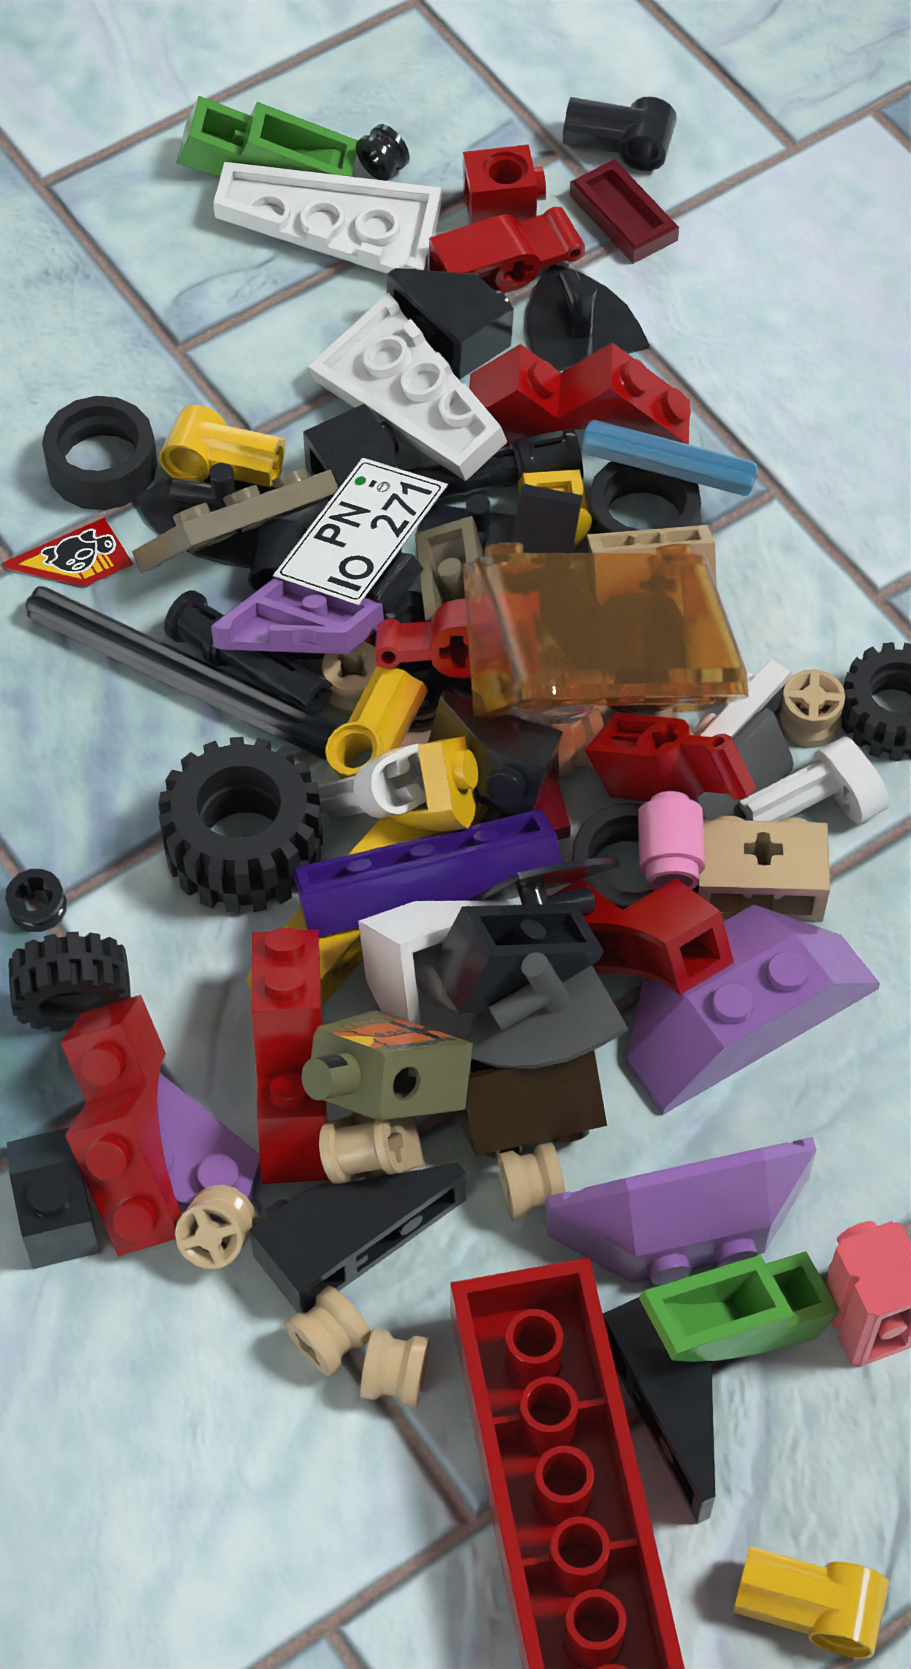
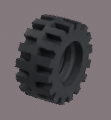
[841,642,911,761]
[8,932,131,1032]

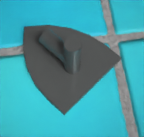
[467,952,629,1069]

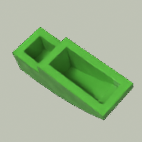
[176,96,358,177]
[639,1251,840,1362]

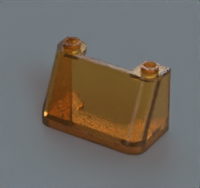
[463,543,749,717]

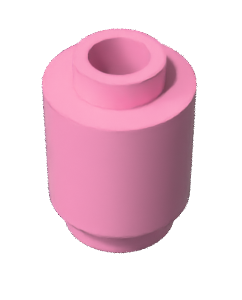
[638,791,705,891]

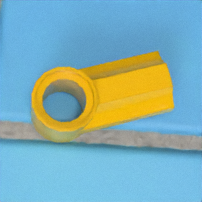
[159,405,285,487]
[325,666,428,779]
[733,1546,889,1659]

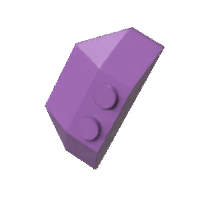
[626,904,880,1115]
[545,1137,817,1284]

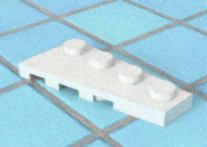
[213,162,442,274]
[307,292,507,481]

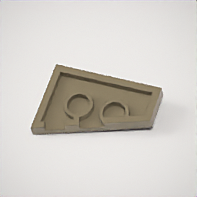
[132,468,339,573]

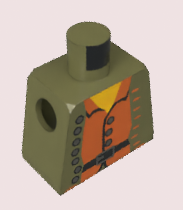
[302,1010,473,1120]

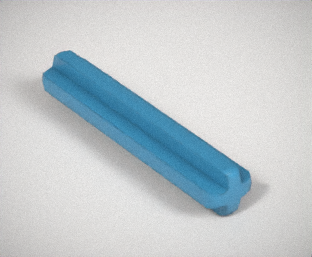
[582,420,757,496]

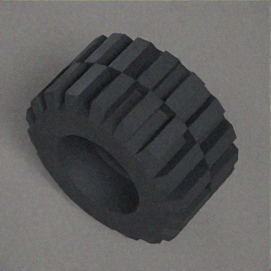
[158,737,323,913]

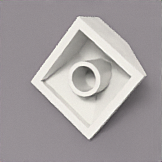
[358,900,514,1041]

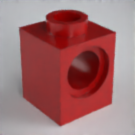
[463,144,546,224]

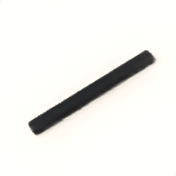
[25,586,340,760]

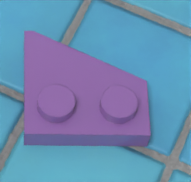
[211,577,384,654]
[157,1073,261,1223]

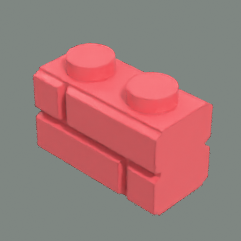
[825,1221,911,1367]

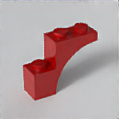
[469,343,691,447]
[555,879,734,995]
[251,927,330,1184]
[60,994,182,1256]

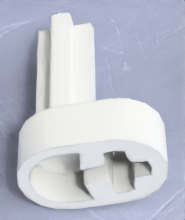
[739,737,890,823]
[318,743,427,820]

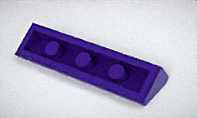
[292,809,562,937]

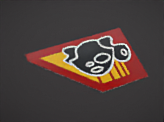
[2,518,134,587]

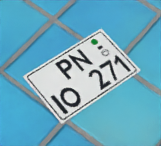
[273,458,448,605]

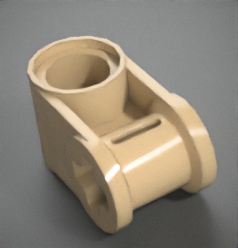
[319,1111,425,1184]

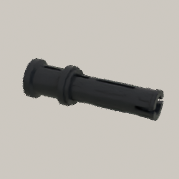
[404,428,584,500]
[164,590,332,716]

